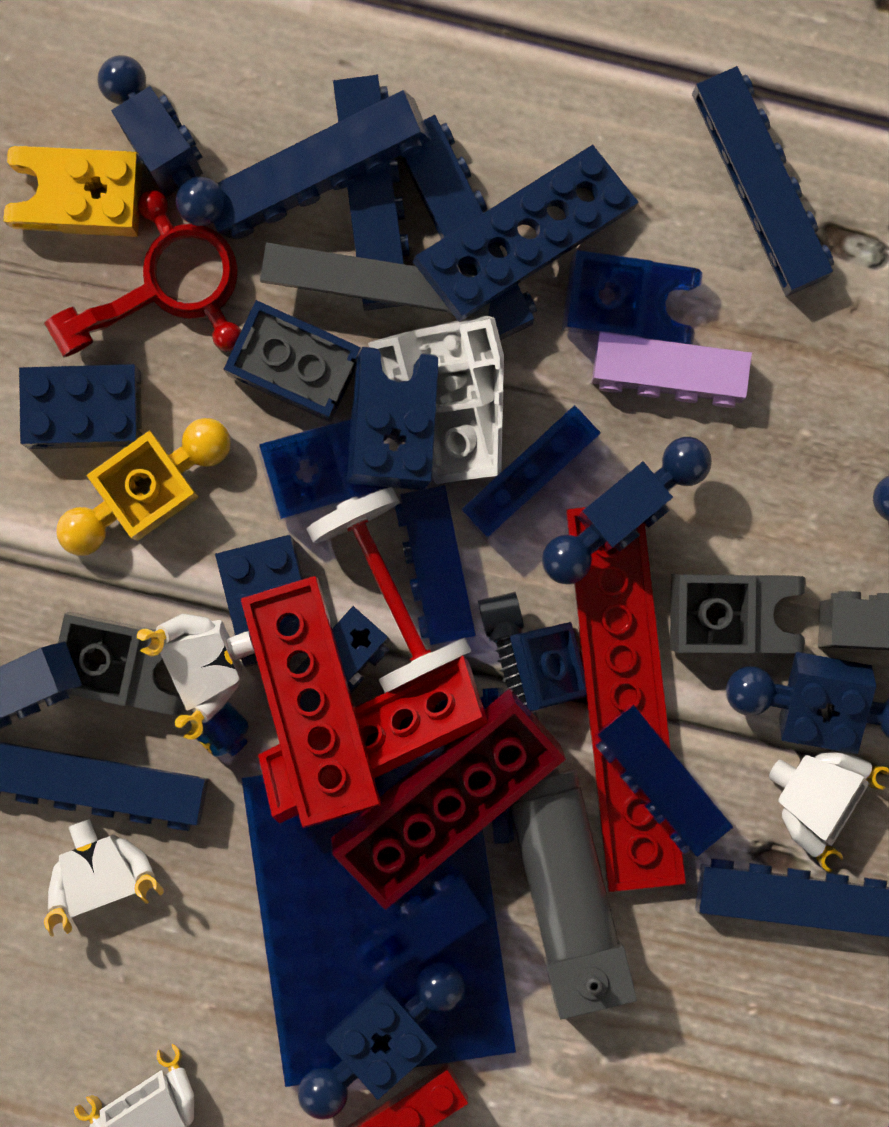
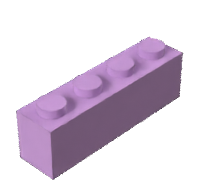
[591,333,752,408]

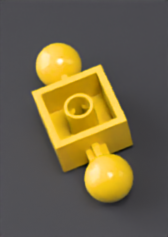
[56,418,231,556]

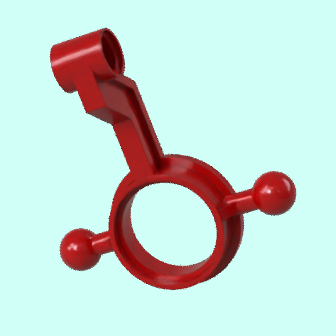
[44,190,241,358]

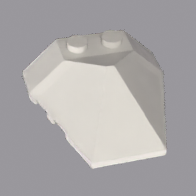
[368,315,504,484]

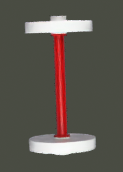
[307,487,472,693]

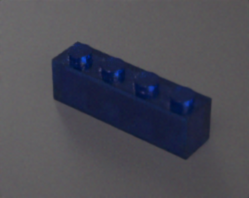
[461,405,601,541]
[395,485,476,646]
[595,705,733,857]

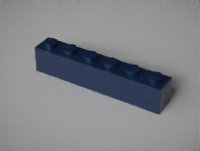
[692,66,834,297]
[333,74,410,311]
[214,90,431,239]
[401,115,537,340]
[0,742,209,831]
[695,858,889,937]

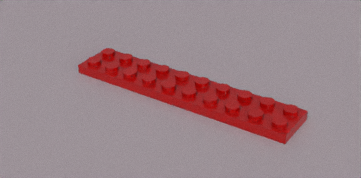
[566,507,686,892]

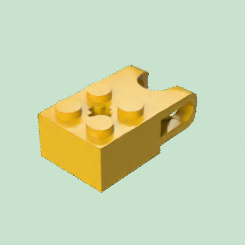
[3,146,142,237]

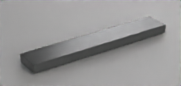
[260,242,490,317]

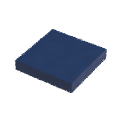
[510,622,587,711]

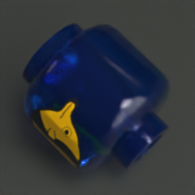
[196,701,249,757]

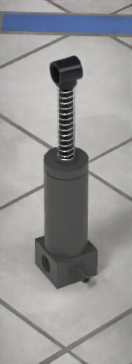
[478,592,637,1020]

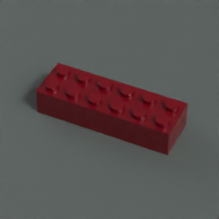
[332,688,566,910]

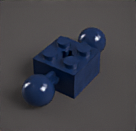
[97,55,225,226]
[542,437,712,585]
[726,652,889,754]
[298,962,466,1120]

